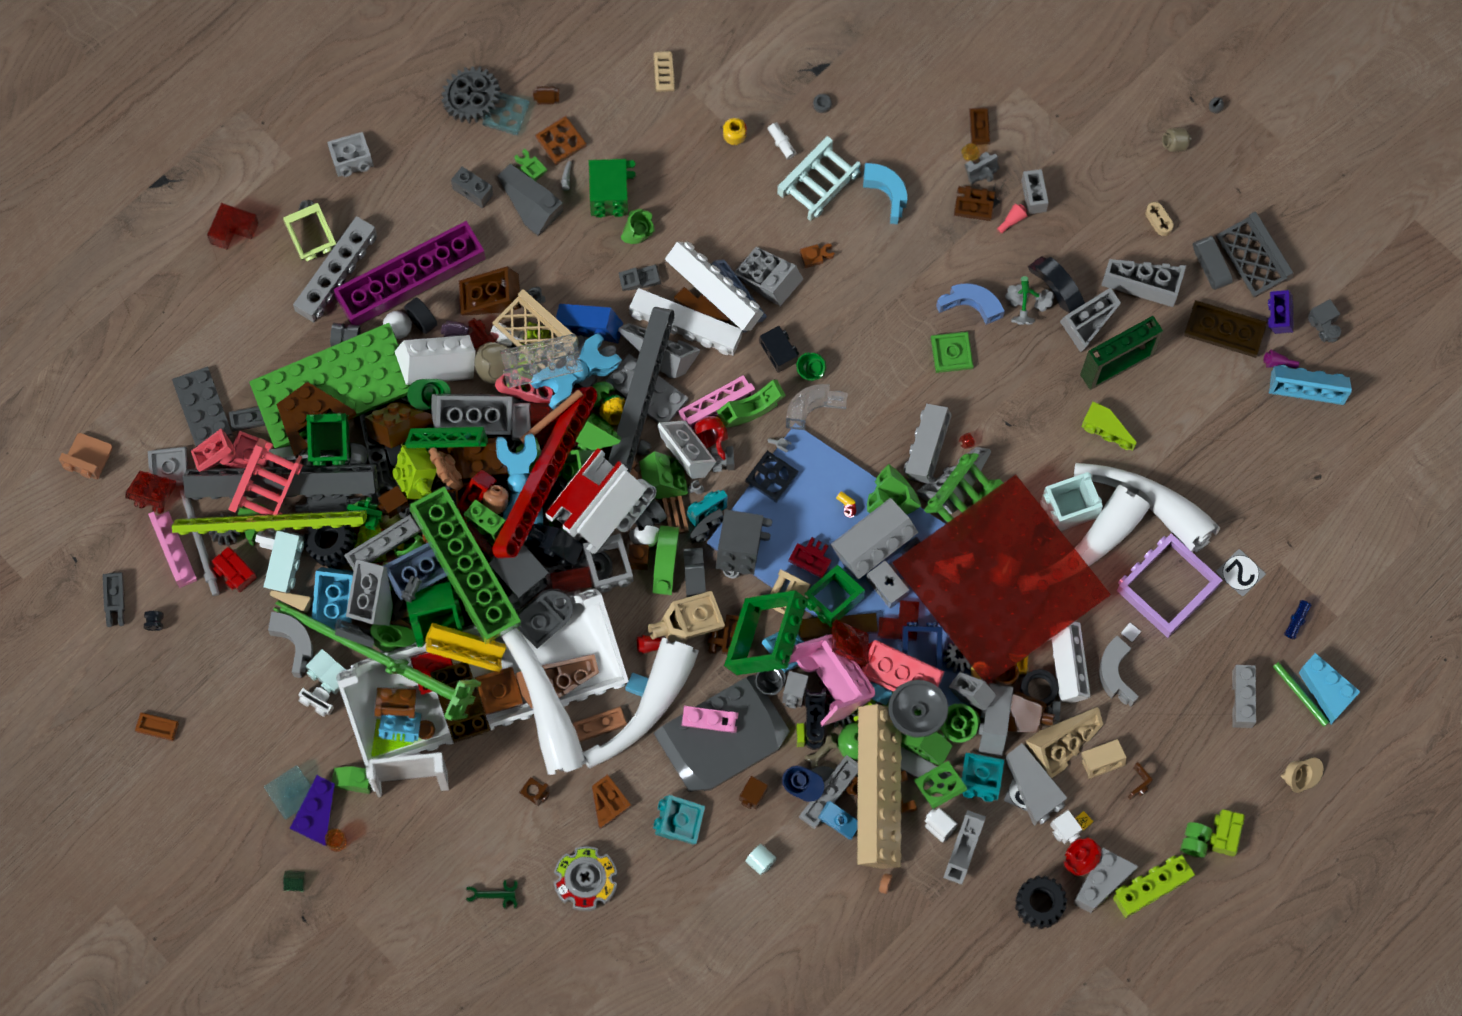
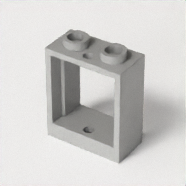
[583,533,633,593]

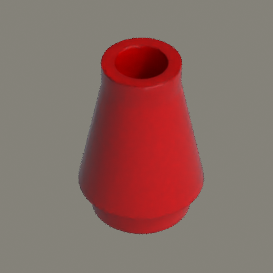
[636,635,664,654]

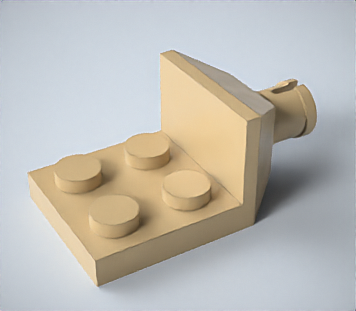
[648,591,725,644]

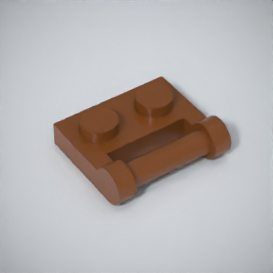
[375,687,416,718]

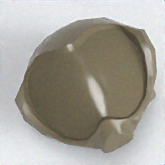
[474,342,517,384]

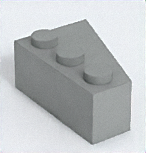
[1060,287,1121,353]
[978,683,1013,757]
[1073,848,1138,913]

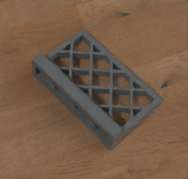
[1216,211,1293,298]

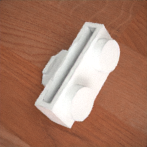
[491,323,525,348]
[298,687,334,717]

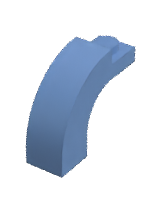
[936,284,1005,325]

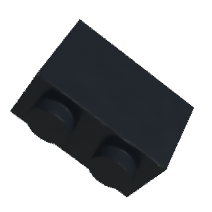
[759,326,799,373]

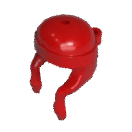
[694,416,728,460]

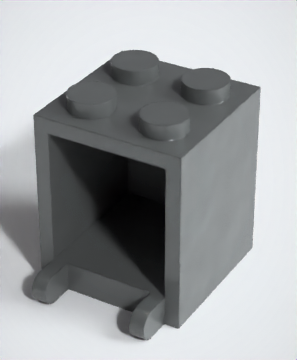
[716,509,772,575]
[488,544,550,611]

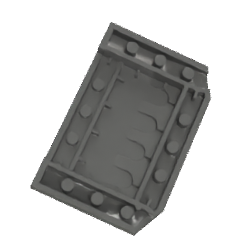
[654,674,790,792]

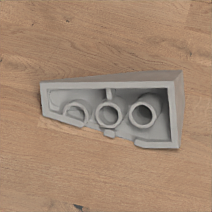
[917,447,991,514]

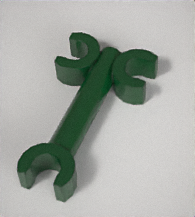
[466,880,518,909]

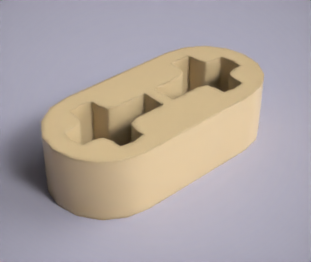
[1146,202,1173,236]

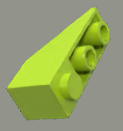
[1081,402,1137,451]

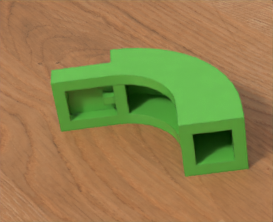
[717,380,786,427]
[652,526,680,595]

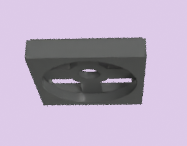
[335,619,374,648]

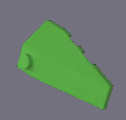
[576,413,622,451]

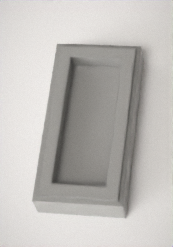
[511,403,531,442]

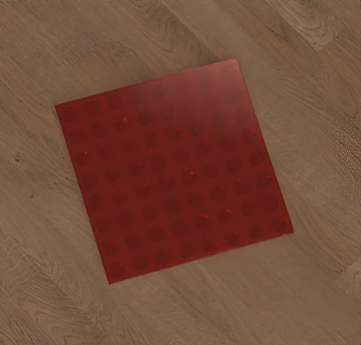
[892,474,1111,685]

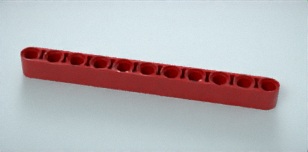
[493,387,597,558]

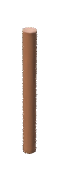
[519,389,583,444]

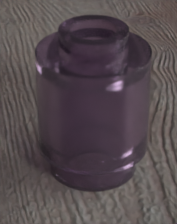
[441,320,470,337]

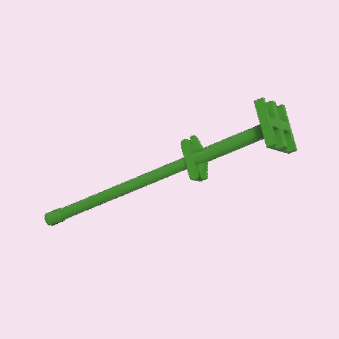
[274,600,481,721]

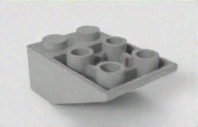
[734,247,803,306]

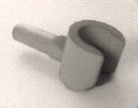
[768,438,792,452]

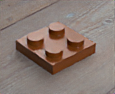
[475,666,523,715]

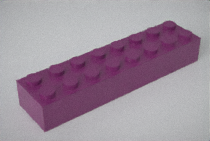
[333,221,486,325]

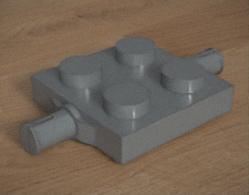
[295,494,361,513]

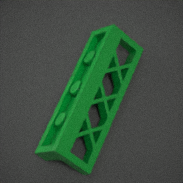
[405,427,488,448]

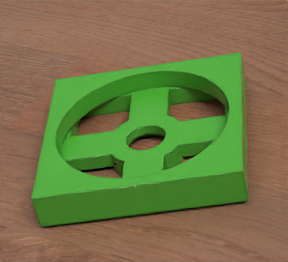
[914,761,967,809]

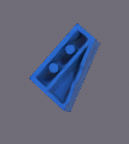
[556,304,623,344]

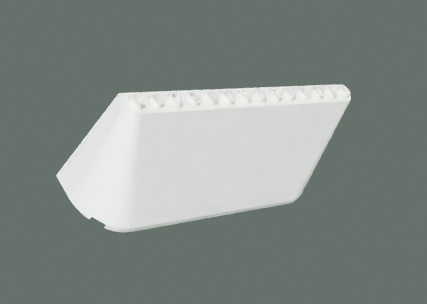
[336,589,629,766]

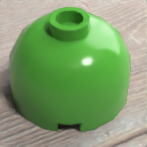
[941,704,980,743]
[838,722,858,761]

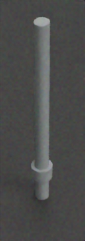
[180,490,220,596]

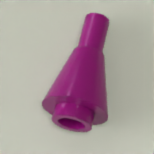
[1263,349,1299,369]

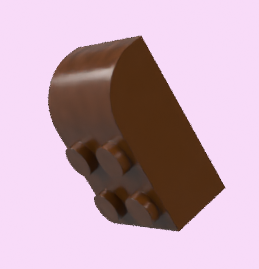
[365,401,434,449]
[447,437,509,486]

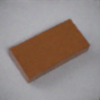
[135,712,179,742]

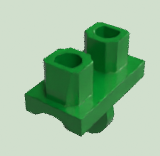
[347,497,384,531]

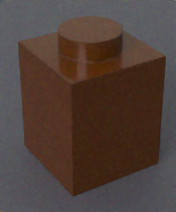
[378,486,409,519]
[628,544,649,570]
[739,776,768,809]

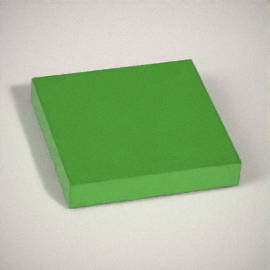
[931,332,973,373]

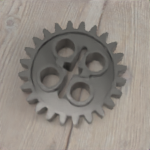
[441,66,501,123]

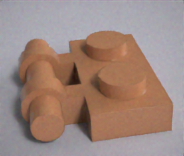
[429,447,464,491]

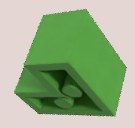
[901,732,953,765]

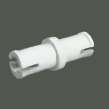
[767,123,797,160]

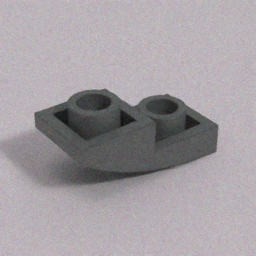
[691,509,723,544]

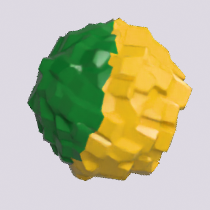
[599,395,626,425]

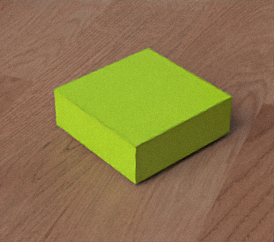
[796,723,805,747]

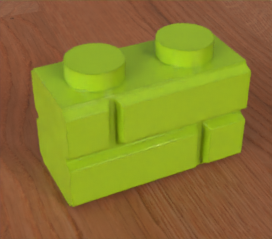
[1209,809,1245,856]

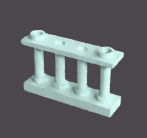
[777,136,861,221]

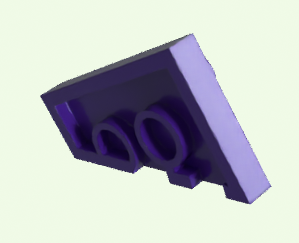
[290,775,335,846]

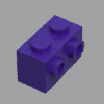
[1268,290,1294,334]

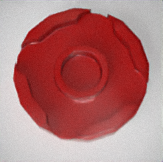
[1064,838,1101,876]

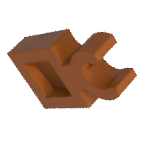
[800,243,835,268]

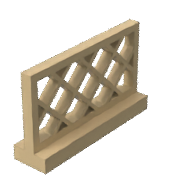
[492,289,579,369]

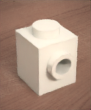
[1050,810,1082,844]

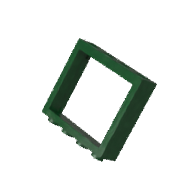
[1080,316,1163,390]

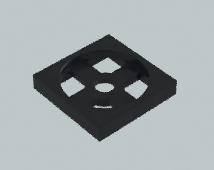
[745,450,799,503]

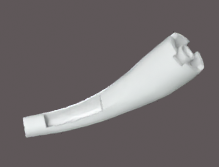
[1074,463,1220,553]
[1017,485,1150,593]
[501,628,586,775]
[583,638,699,769]

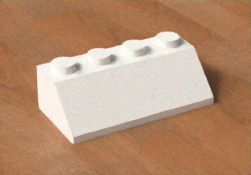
[395,335,475,385]

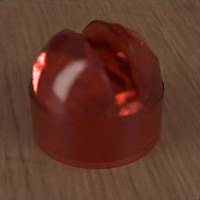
[959,432,975,449]

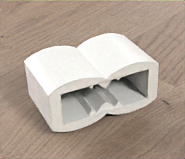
[925,808,957,843]

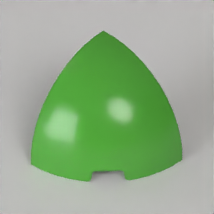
[867,464,921,515]

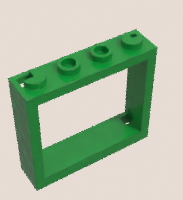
[724,590,808,675]

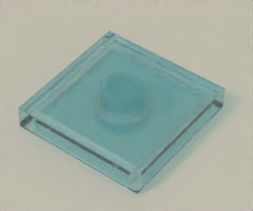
[264,765,311,820]

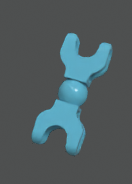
[530,333,622,410]
[496,434,543,525]

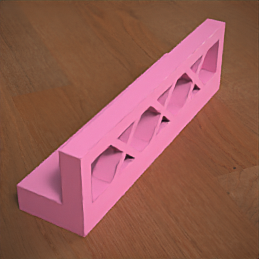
[678,375,755,430]
[148,511,198,588]

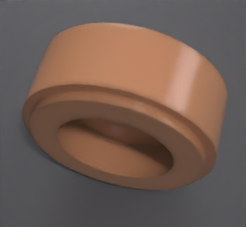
[879,873,892,894]

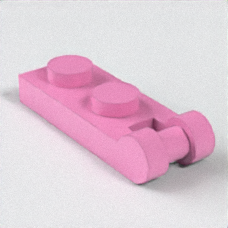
[681,706,739,733]

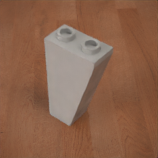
[1005,743,1067,826]

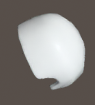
[383,311,412,339]
[629,525,660,548]

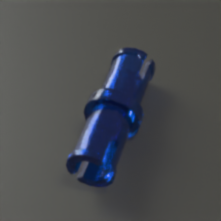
[1284,600,1312,640]

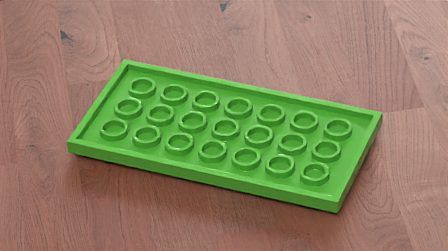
[249,323,410,449]

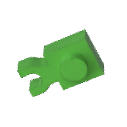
[514,149,547,181]

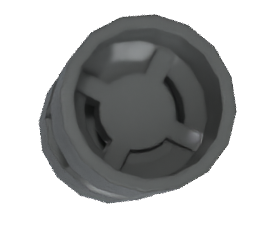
[330,323,361,347]
[635,499,667,531]

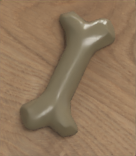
[805,735,838,769]

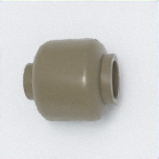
[1162,127,1191,152]

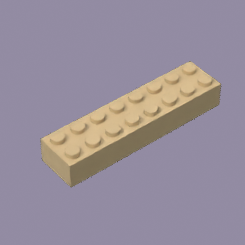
[857,704,902,869]

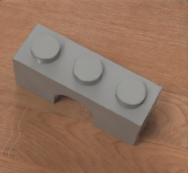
[1232,665,1256,728]

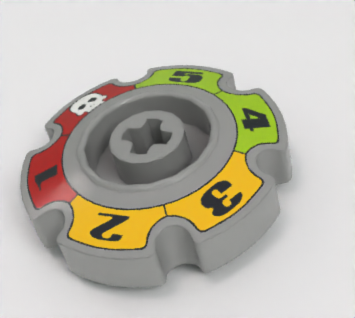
[554,847,617,911]

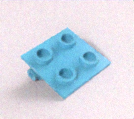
[379,712,422,742]

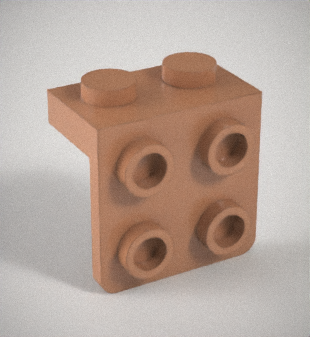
[59,433,113,480]

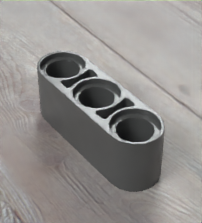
[1193,236,1233,290]

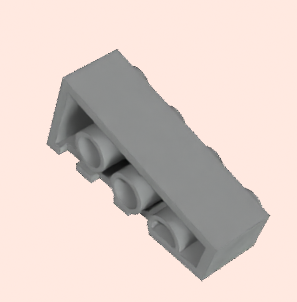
[1101,259,1186,307]

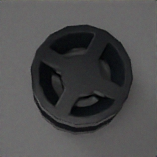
[143,611,164,631]

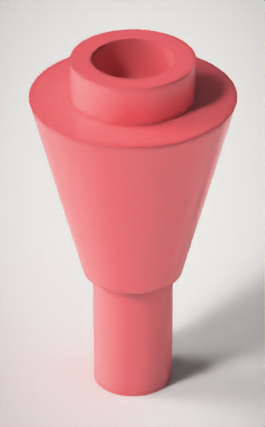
[997,204,1028,234]

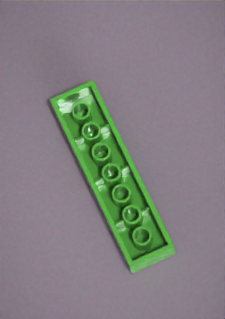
[410,486,521,644]

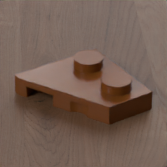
[592,774,631,829]

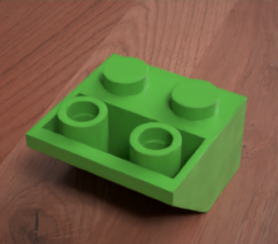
[639,451,688,499]

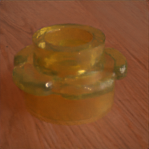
[961,143,979,161]

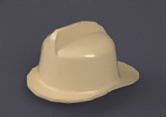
[1281,757,1324,793]

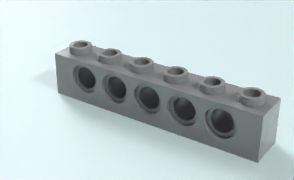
[293,216,377,322]

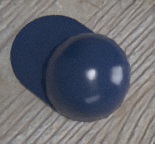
[782,765,825,802]

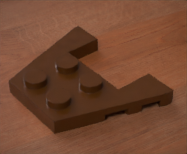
[276,382,357,459]

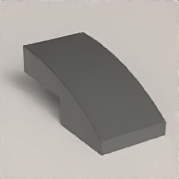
[619,264,661,291]

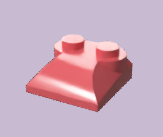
[191,428,235,472]

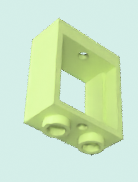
[283,203,336,261]

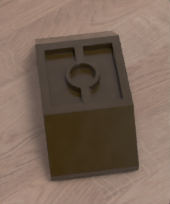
[430,662,491,743]

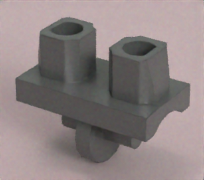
[965,152,1000,184]

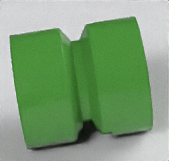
[1180,822,1212,858]

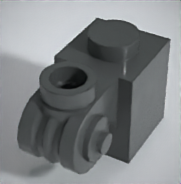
[1308,299,1341,343]

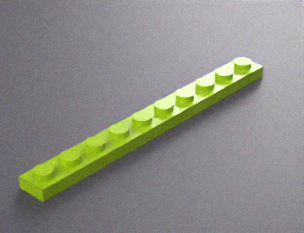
[171,510,367,535]

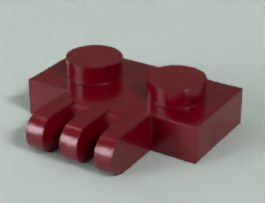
[788,537,832,578]

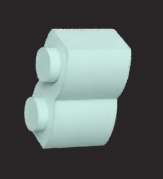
[306,649,346,694]

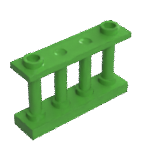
[924,453,1005,542]

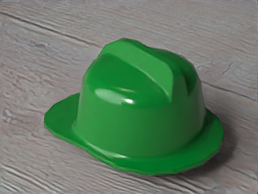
[407,379,451,410]

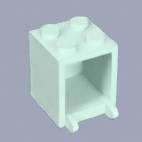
[1040,472,1103,533]

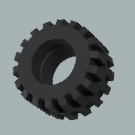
[304,525,358,568]
[1015,875,1067,929]

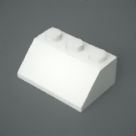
[658,421,716,479]

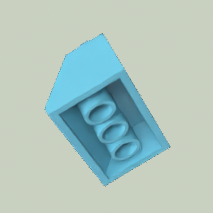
[1269,365,1352,405]

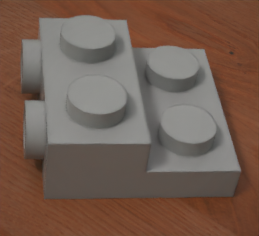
[327,132,374,177]

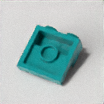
[687,490,728,527]
[961,752,1004,802]
[653,795,705,845]

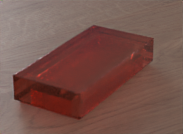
[550,567,592,592]

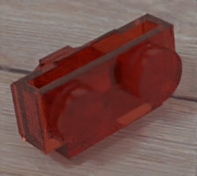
[468,318,496,349]

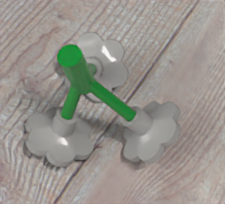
[1005,276,1054,325]

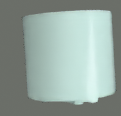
[745,844,776,875]

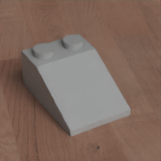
[346,559,393,625]

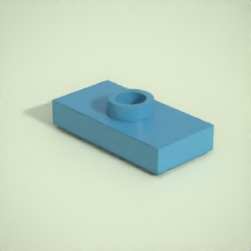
[818,801,858,839]

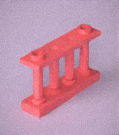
[228,438,303,515]

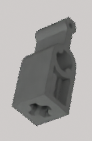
[683,548,706,598]

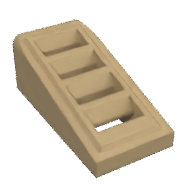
[654,52,674,92]
[270,591,313,613]

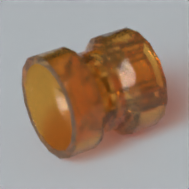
[325,829,347,852]

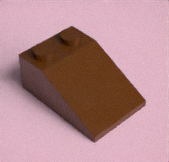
[459,266,521,316]

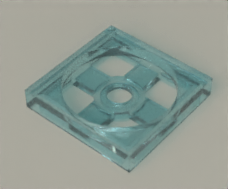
[483,92,530,136]

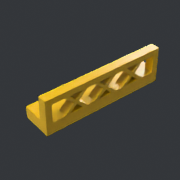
[425,623,506,673]

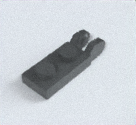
[103,572,125,627]

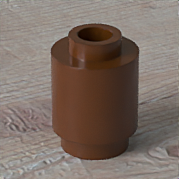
[533,86,559,105]

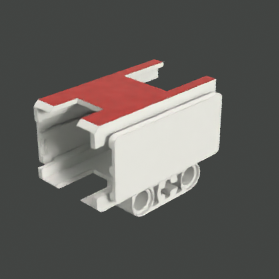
[546,448,656,553]

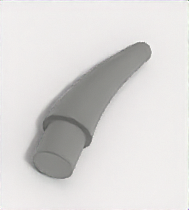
[561,161,572,191]

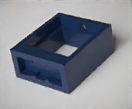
[902,622,943,670]

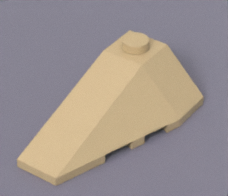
[1026,707,1103,778]

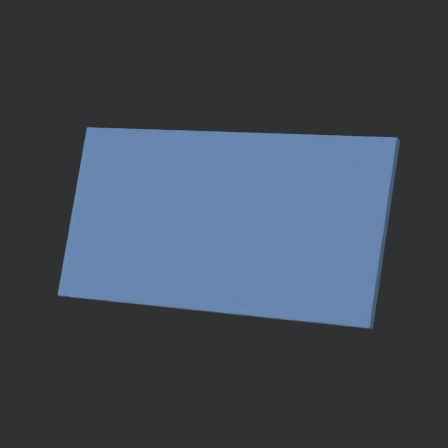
[707,424,1049,707]

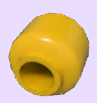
[723,118,747,145]

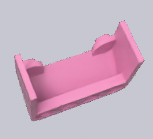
[782,634,875,726]

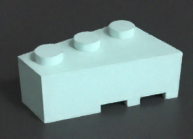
[264,530,306,593]

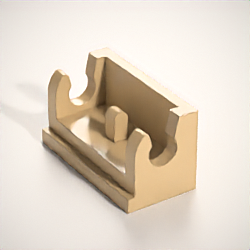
[1081,739,1126,779]

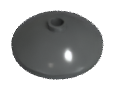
[889,680,948,738]

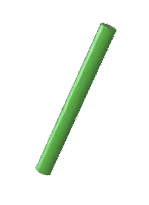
[1273,662,1329,727]

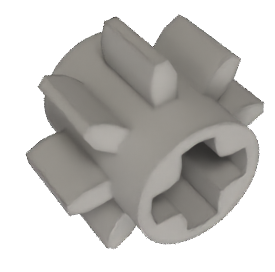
[710,448,727,472]

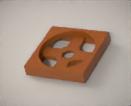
[535,116,587,165]

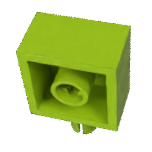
[393,445,437,500]

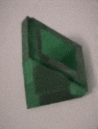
[283,871,305,892]

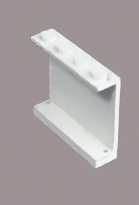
[366,752,449,797]

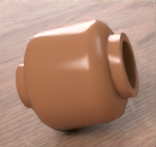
[482,485,509,514]

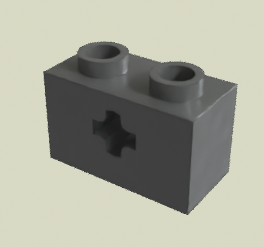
[451,166,493,209]

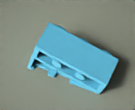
[1299,653,1360,724]

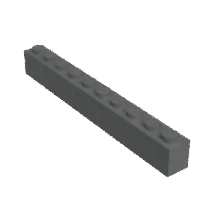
[183,465,378,500]

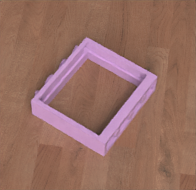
[1117,533,1223,638]

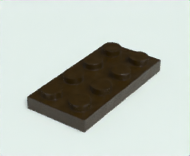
[1184,300,1267,358]

